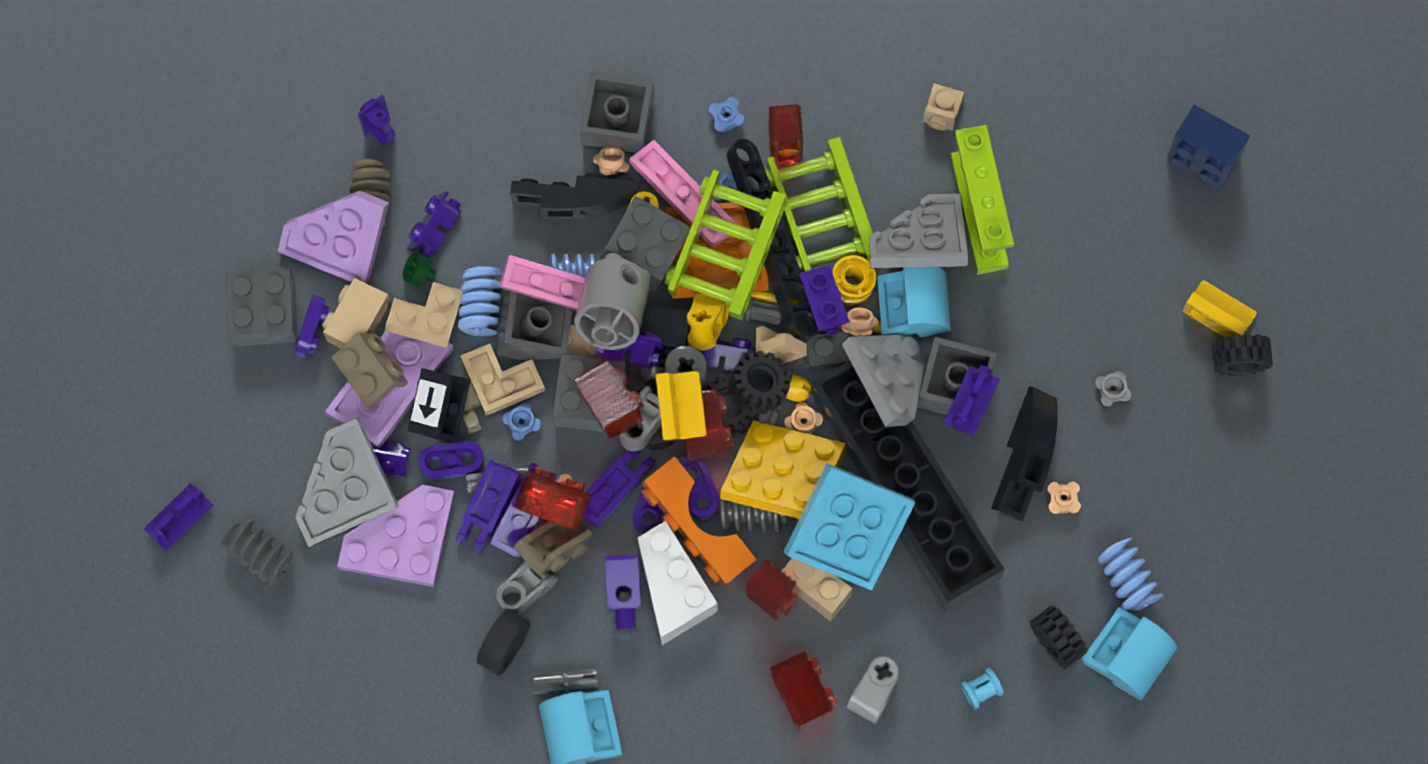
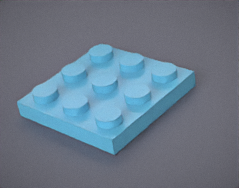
[784,463,916,590]

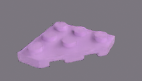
[278,190,389,284]
[337,485,455,587]

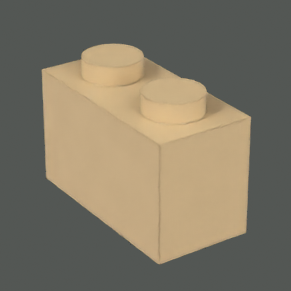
[322,278,391,348]
[780,558,853,622]

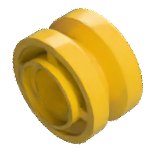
[832,255,876,306]

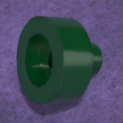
[403,252,436,286]

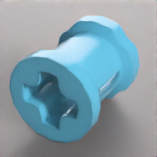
[960,668,1004,710]

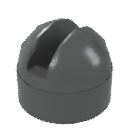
[640,363,666,386]

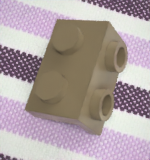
[331,333,409,408]
[514,516,593,577]

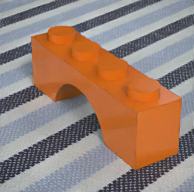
[640,456,757,586]

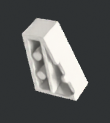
[637,521,718,645]

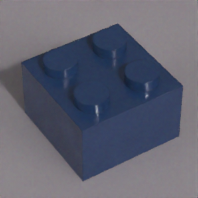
[1167,104,1250,188]

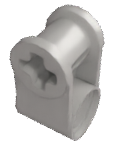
[620,386,662,451]
[496,561,558,615]
[847,656,898,724]

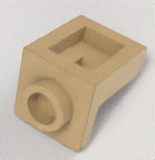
[923,84,964,130]
[755,326,807,365]

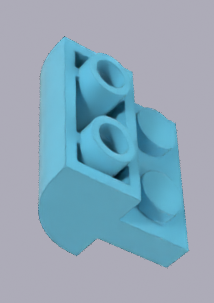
[877,267,951,337]
[1082,607,1178,701]
[539,690,622,764]

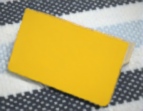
[1182,280,1257,338]
[656,371,707,441]

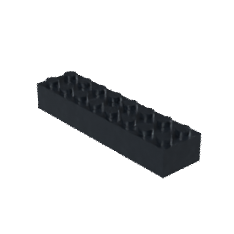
[811,361,1005,610]

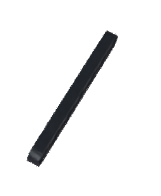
[726,139,818,343]

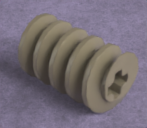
[349,159,391,226]

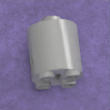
[575,253,651,350]

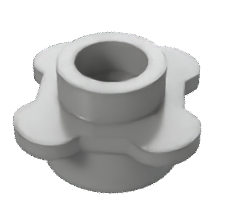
[1095,371,1132,407]

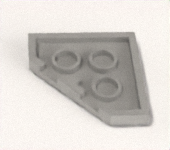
[869,194,968,268]
[842,334,925,427]
[295,417,399,547]

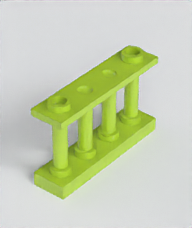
[950,125,1014,275]
[765,137,873,273]
[665,169,788,321]

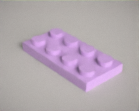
[325,331,454,450]

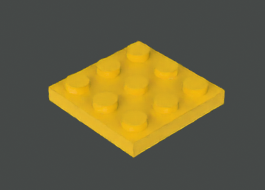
[720,421,845,519]

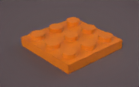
[665,202,768,299]

